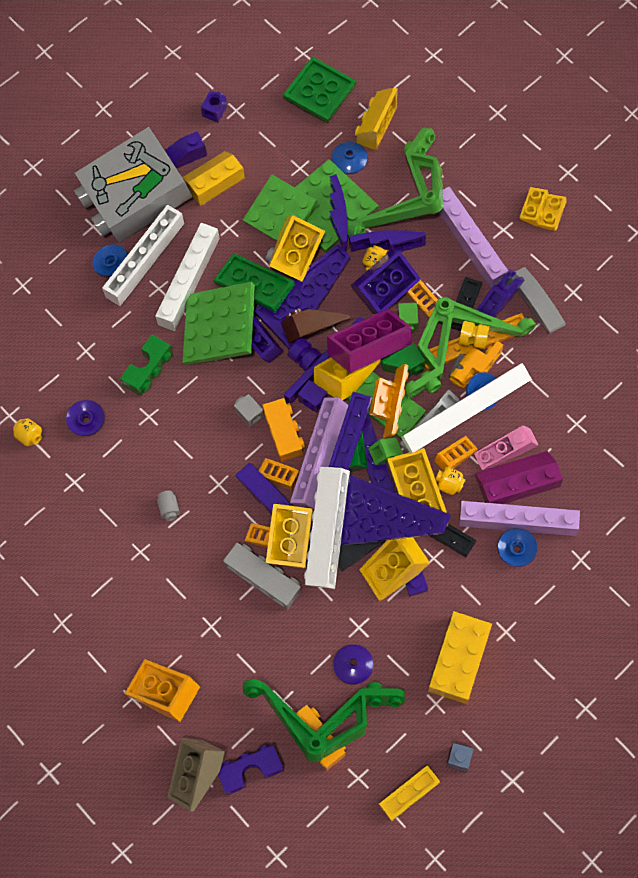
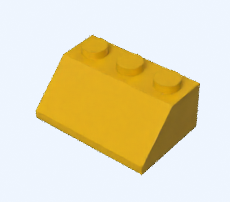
[355,88,398,151]
[182,151,245,206]
[266,504,313,569]

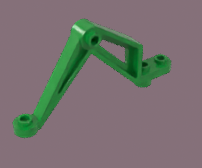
[243,679,405,763]

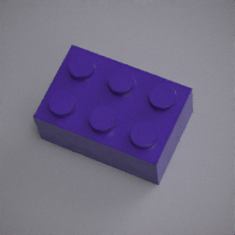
[351,249,421,314]

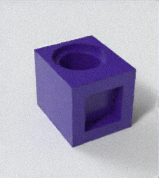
[201,90,227,123]
[298,380,328,413]

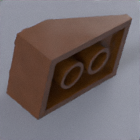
[280,308,350,343]

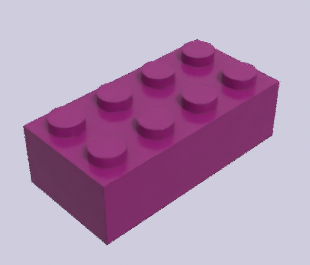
[327,309,411,373]

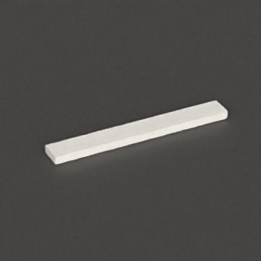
[401,363,532,454]

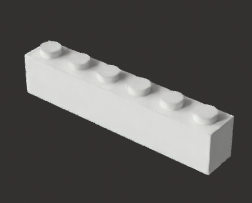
[102,205,184,306]
[155,223,219,331]
[304,467,350,589]

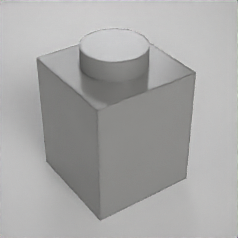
[234,394,264,428]

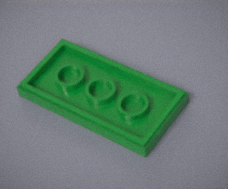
[213,253,295,312]

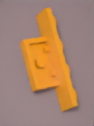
[369,364,409,439]

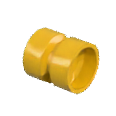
[459,321,490,350]

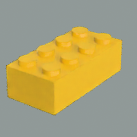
[387,448,448,526]
[428,611,492,705]

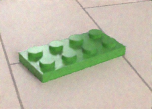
[346,372,426,440]

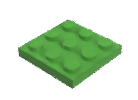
[243,175,318,241]

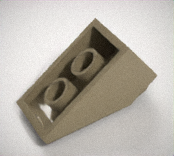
[167,738,225,812]

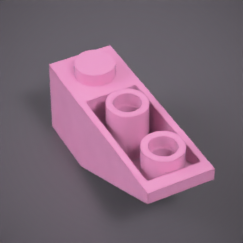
[474,425,538,470]

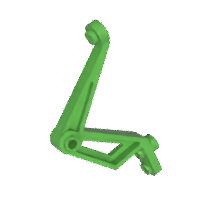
[348,127,444,236]
[405,297,536,399]

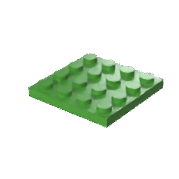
[295,159,379,253]
[182,282,255,365]

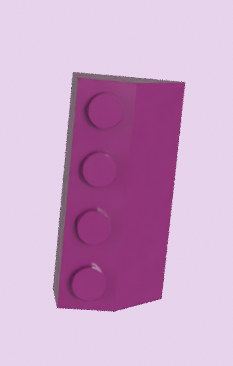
[475,451,563,504]

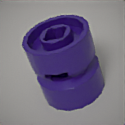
[288,338,322,371]

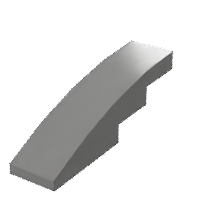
[515,267,566,334]

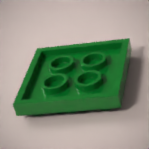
[283,56,356,123]

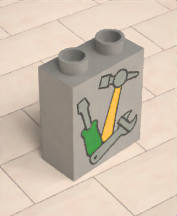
[74,127,193,243]

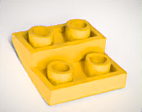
[519,187,567,231]

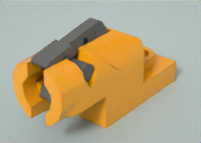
[449,341,503,388]

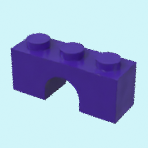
[218,744,284,796]

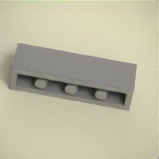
[223,543,302,610]

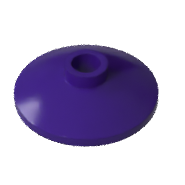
[66,400,104,436]
[333,644,373,684]

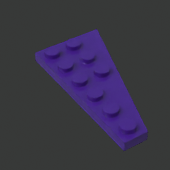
[254,244,350,350]

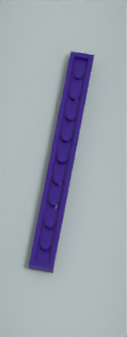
[362,413,428,597]

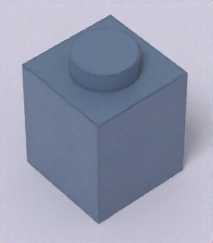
[447,743,473,773]

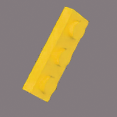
[379,765,440,821]

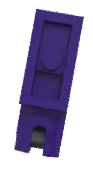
[476,269,525,318]

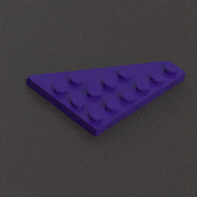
[340,475,451,546]

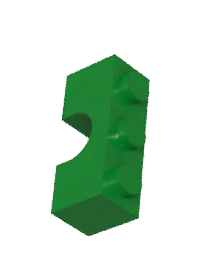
[120,334,172,396]

